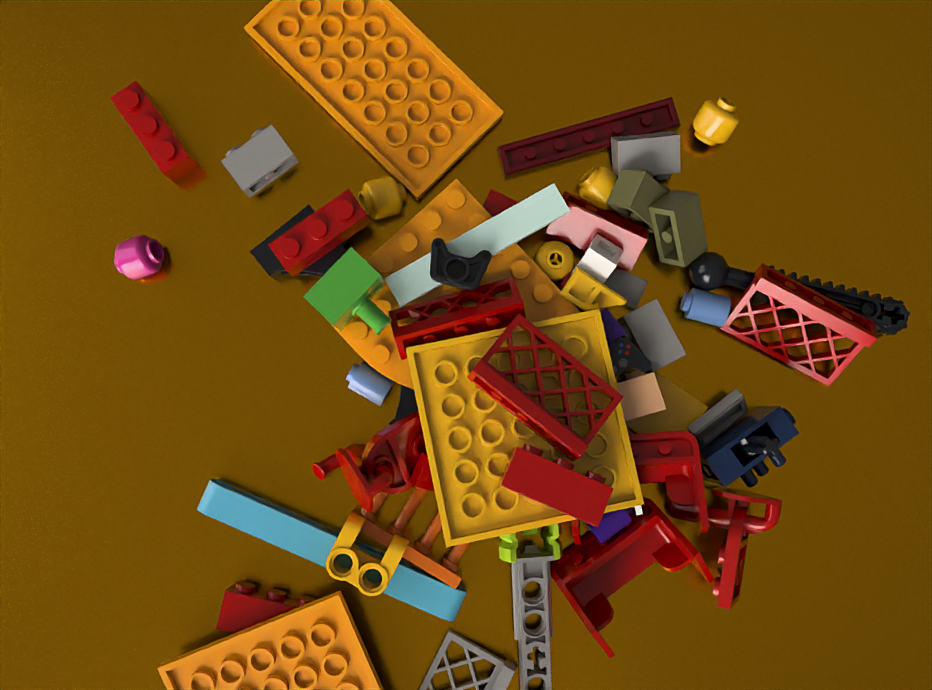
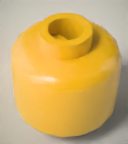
[692,97,740,146]
[578,167,618,212]
[358,176,407,220]
[533,241,575,284]

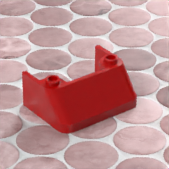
[571,431,709,545]
[550,497,715,659]

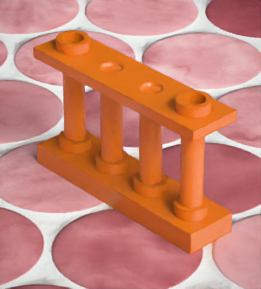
[353,487,471,590]

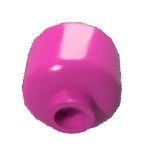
[114,234,164,280]

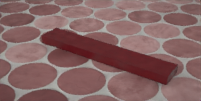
[497,97,681,178]

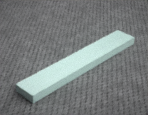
[384,183,570,307]

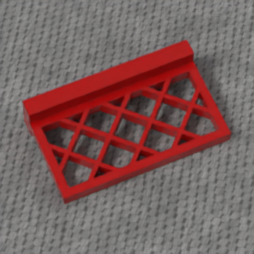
[720,263,877,386]
[467,313,624,462]

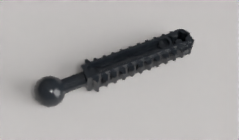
[689,251,910,336]

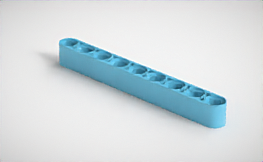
[197,479,467,622]

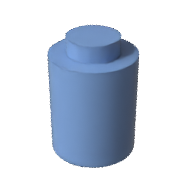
[680,288,731,327]
[346,361,395,407]

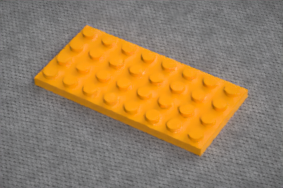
[244,0,504,201]

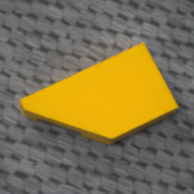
[559,266,627,312]

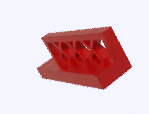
[388,277,526,360]

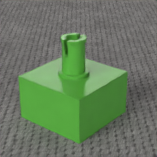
[303,247,392,335]

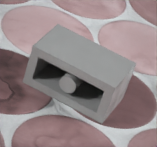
[221,124,299,197]
[611,131,681,180]
[618,299,687,373]

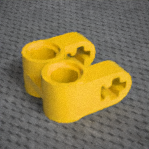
[326,511,410,596]

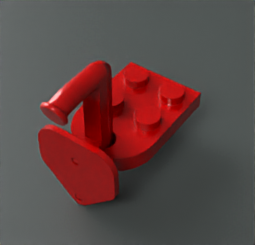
[312,411,427,512]
[667,487,782,610]

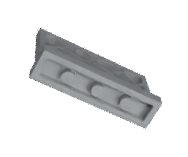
[419,630,518,690]

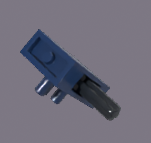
[699,406,799,488]

